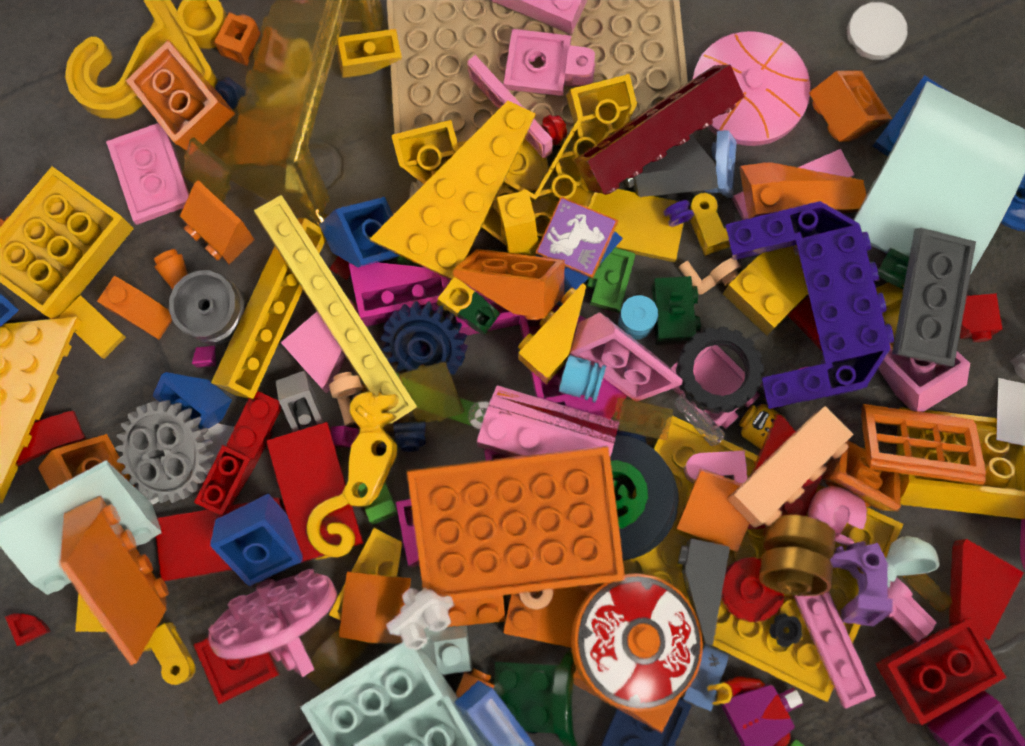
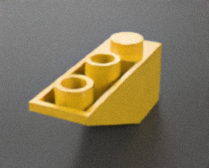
[518,283,586,384]

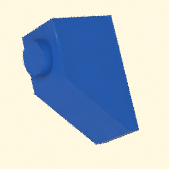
[153,372,232,429]

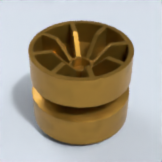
[759,515,836,596]

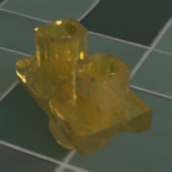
[613,398,673,440]

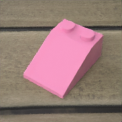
[878,349,970,412]

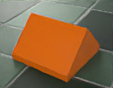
[339,571,411,643]

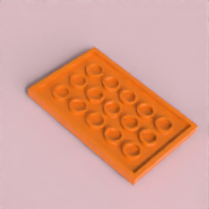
[407,446,625,601]

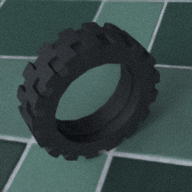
[676,327,764,414]

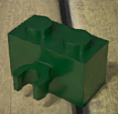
[651,276,701,345]

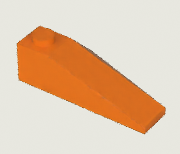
[739,162,866,219]

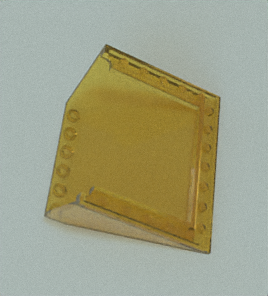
[222,0,384,227]

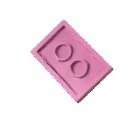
[106,123,190,225]

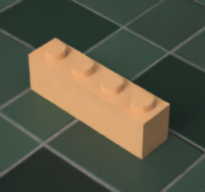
[727,406,853,528]

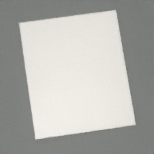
[996,378,1025,446]

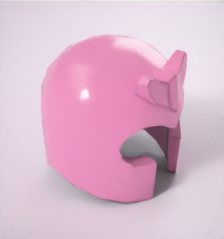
[807,486,867,546]

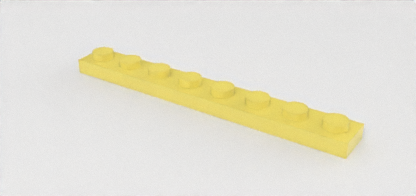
[254,195,417,425]

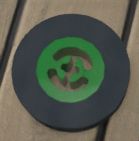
[610,435,679,560]

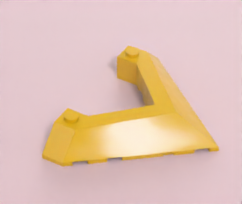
[391,74,637,256]

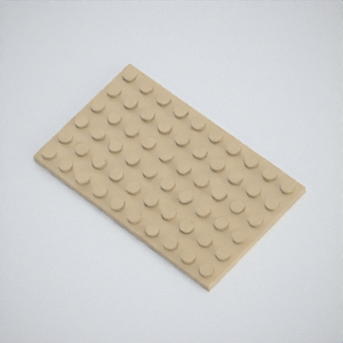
[387,0,688,145]

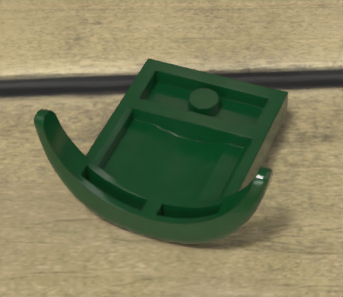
[494,649,578,746]

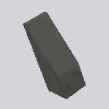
[678,539,730,645]

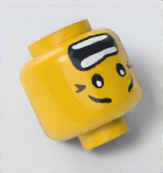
[739,404,787,449]

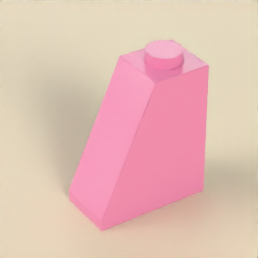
[281,298,359,393]

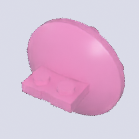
[208,569,336,676]

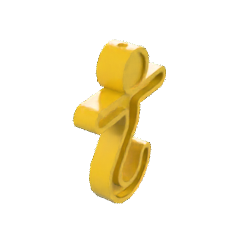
[65,0,227,119]

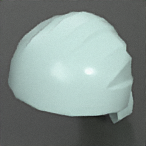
[885,536,940,588]

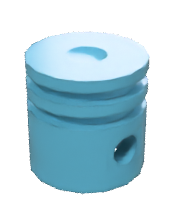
[618,295,658,340]
[559,355,606,403]

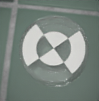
[468,400,490,432]

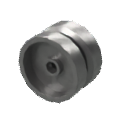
[169,270,248,345]

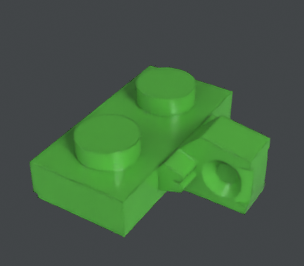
[586,248,636,313]

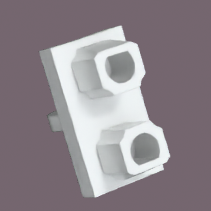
[387,588,454,650]

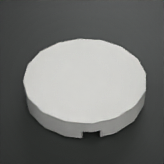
[847,2,908,60]

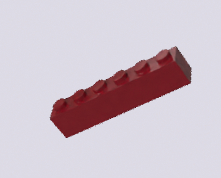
[574,64,745,195]

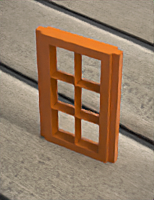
[861,404,986,485]

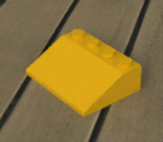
[0,166,134,319]
[896,407,1025,519]

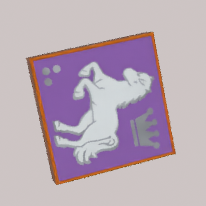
[535,197,619,279]

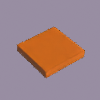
[676,468,750,552]

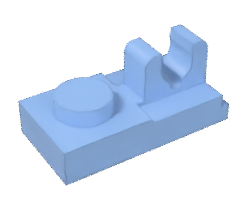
[704,130,736,198]

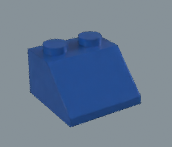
[319,197,400,268]
[210,494,303,587]

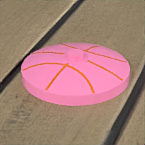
[692,32,810,146]

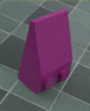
[926,691,1025,746]

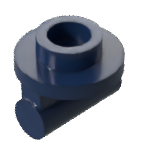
[215,77,251,109]
[394,421,426,452]

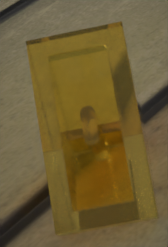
[305,628,369,692]

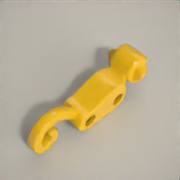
[307,391,399,557]

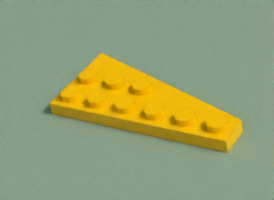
[370,101,536,280]
[0,317,83,503]

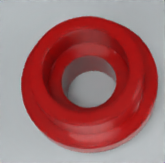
[541,115,567,145]

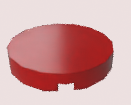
[721,557,785,623]

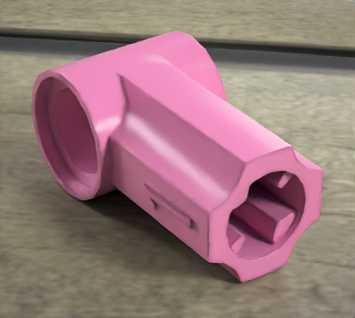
[887,578,937,642]

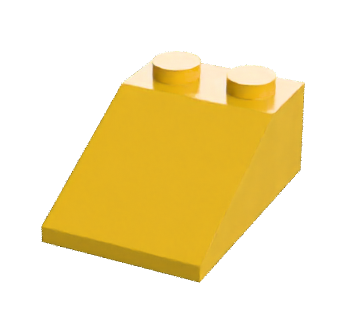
[723,246,808,335]

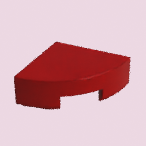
[5,614,51,646]

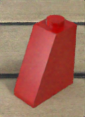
[949,539,1024,640]

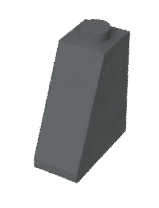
[624,134,718,197]

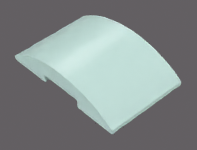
[854,81,1025,275]
[301,642,486,746]

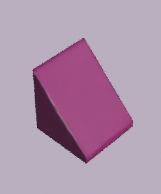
[192,345,216,368]
[331,426,359,448]

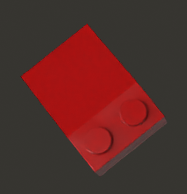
[875,618,1006,725]

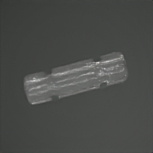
[674,393,726,447]

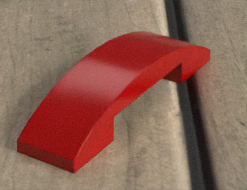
[16,411,86,466]

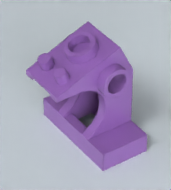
[830,541,893,626]

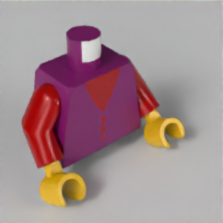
[707,676,803,746]

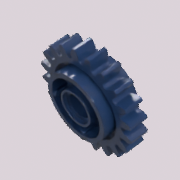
[381,301,468,383]

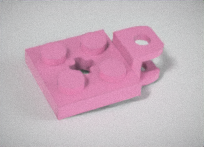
[503,29,595,96]

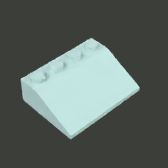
[0,461,162,595]

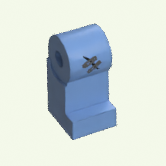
[680,644,729,711]

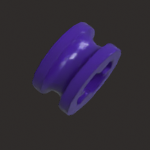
[663,200,695,227]

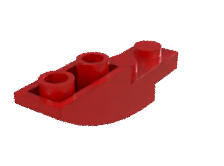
[194,391,282,516]

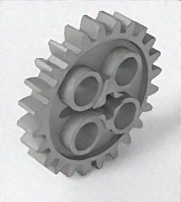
[115,400,214,503]

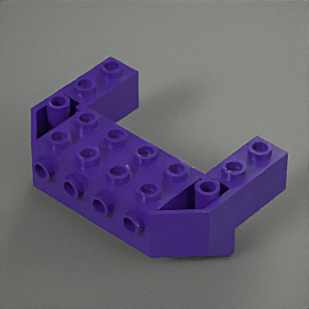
[726,201,894,409]

